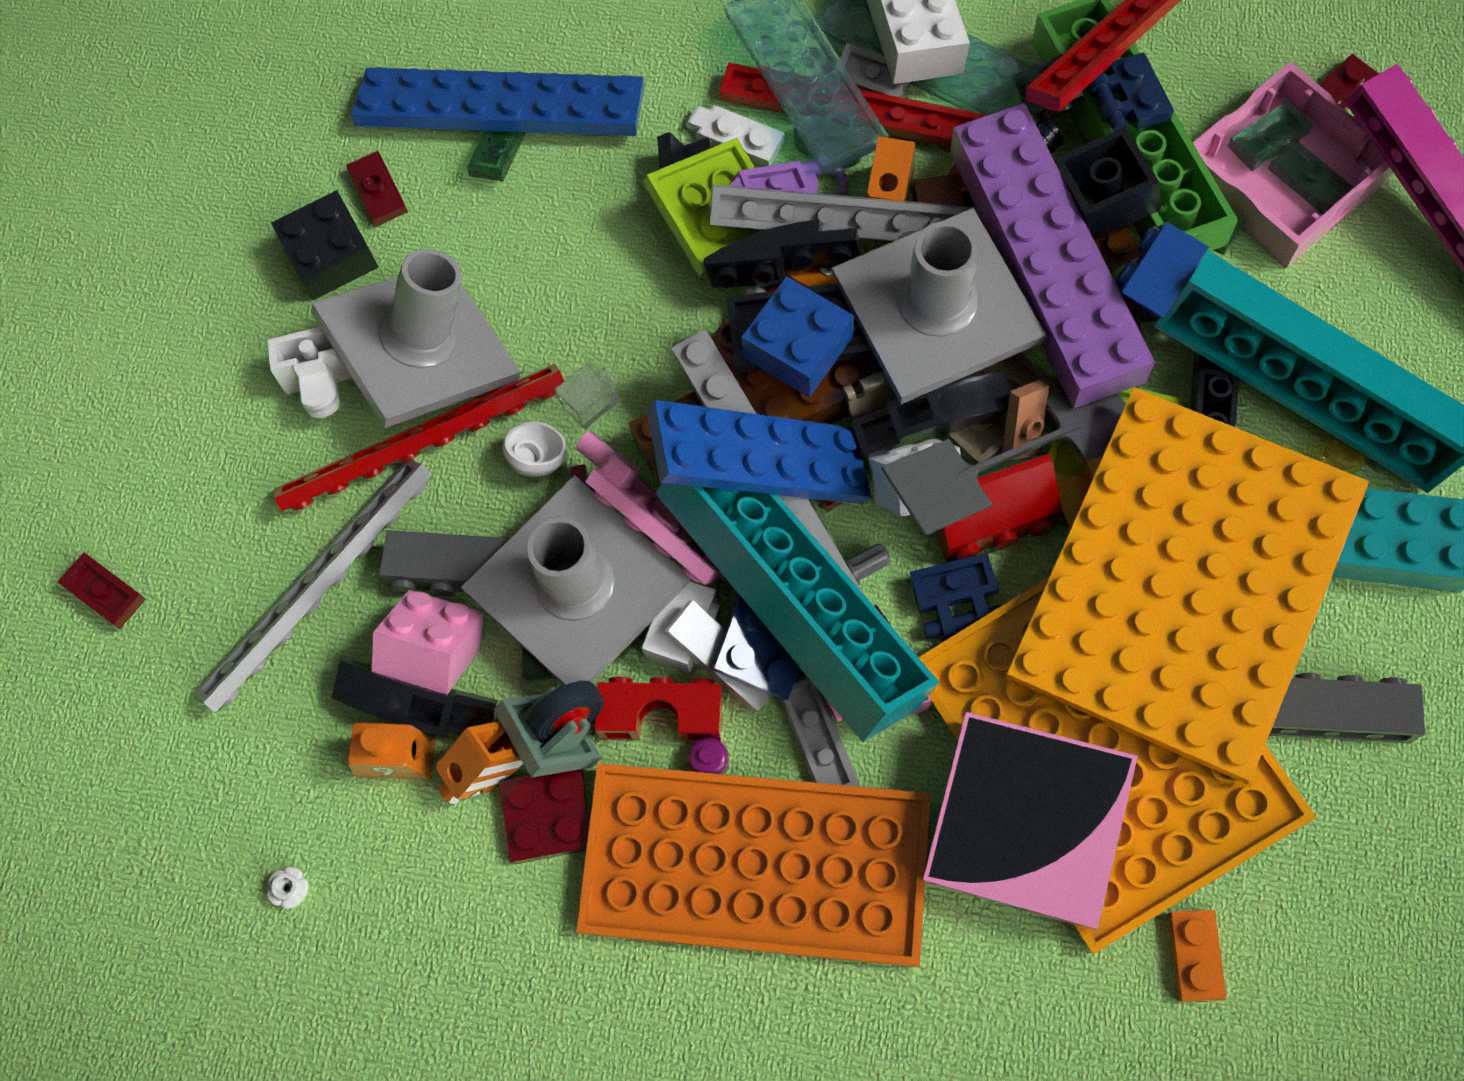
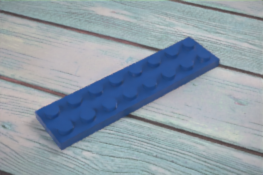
[351,67,645,136]

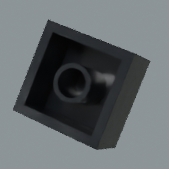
[1053,126,1161,240]
[271,190,379,300]

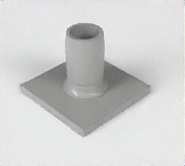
[832,208,1046,404]
[311,249,521,428]
[461,475,691,685]

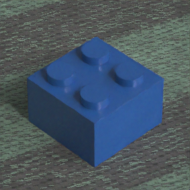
[1115,222,1209,318]
[741,276,854,398]

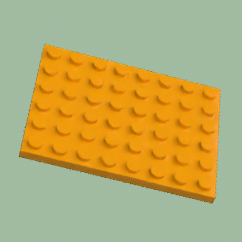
[1005,387,1369,784]
[918,576,1317,955]

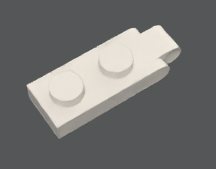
[685,105,785,167]

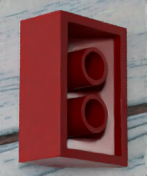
[934,454,1062,563]

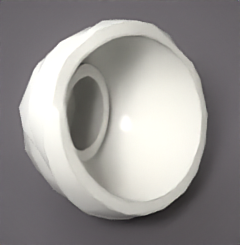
[502,421,567,478]

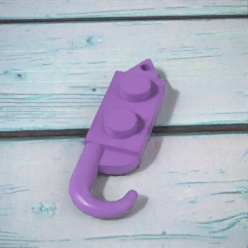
[729,159,849,196]

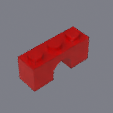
[595,676,723,742]

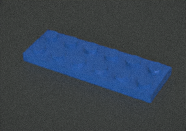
[646,400,872,504]

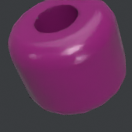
[688,737,729,774]

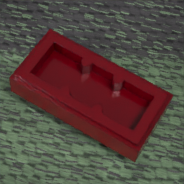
[346,150,408,227]

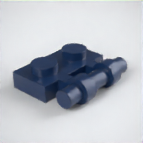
[1087,52,1174,132]
[909,553,1002,639]

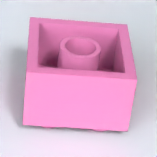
[371,590,483,695]

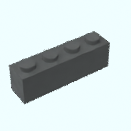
[379,530,510,596]
[1269,673,1425,743]

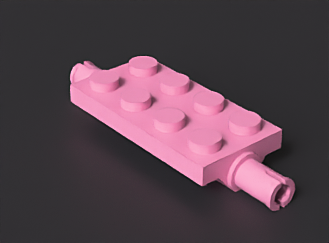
[576,431,726,584]

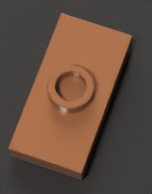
[1002,379,1049,464]

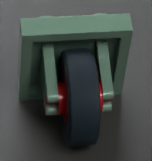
[494,680,604,778]

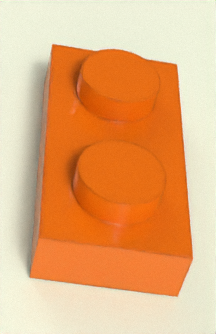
[1168,910,1227,1002]

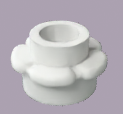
[267,867,308,909]

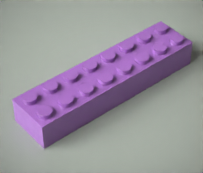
[950,103,1155,409]

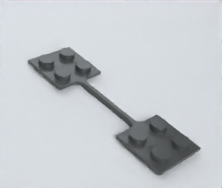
[881,391,1126,536]

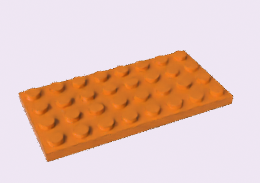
[576,763,931,967]

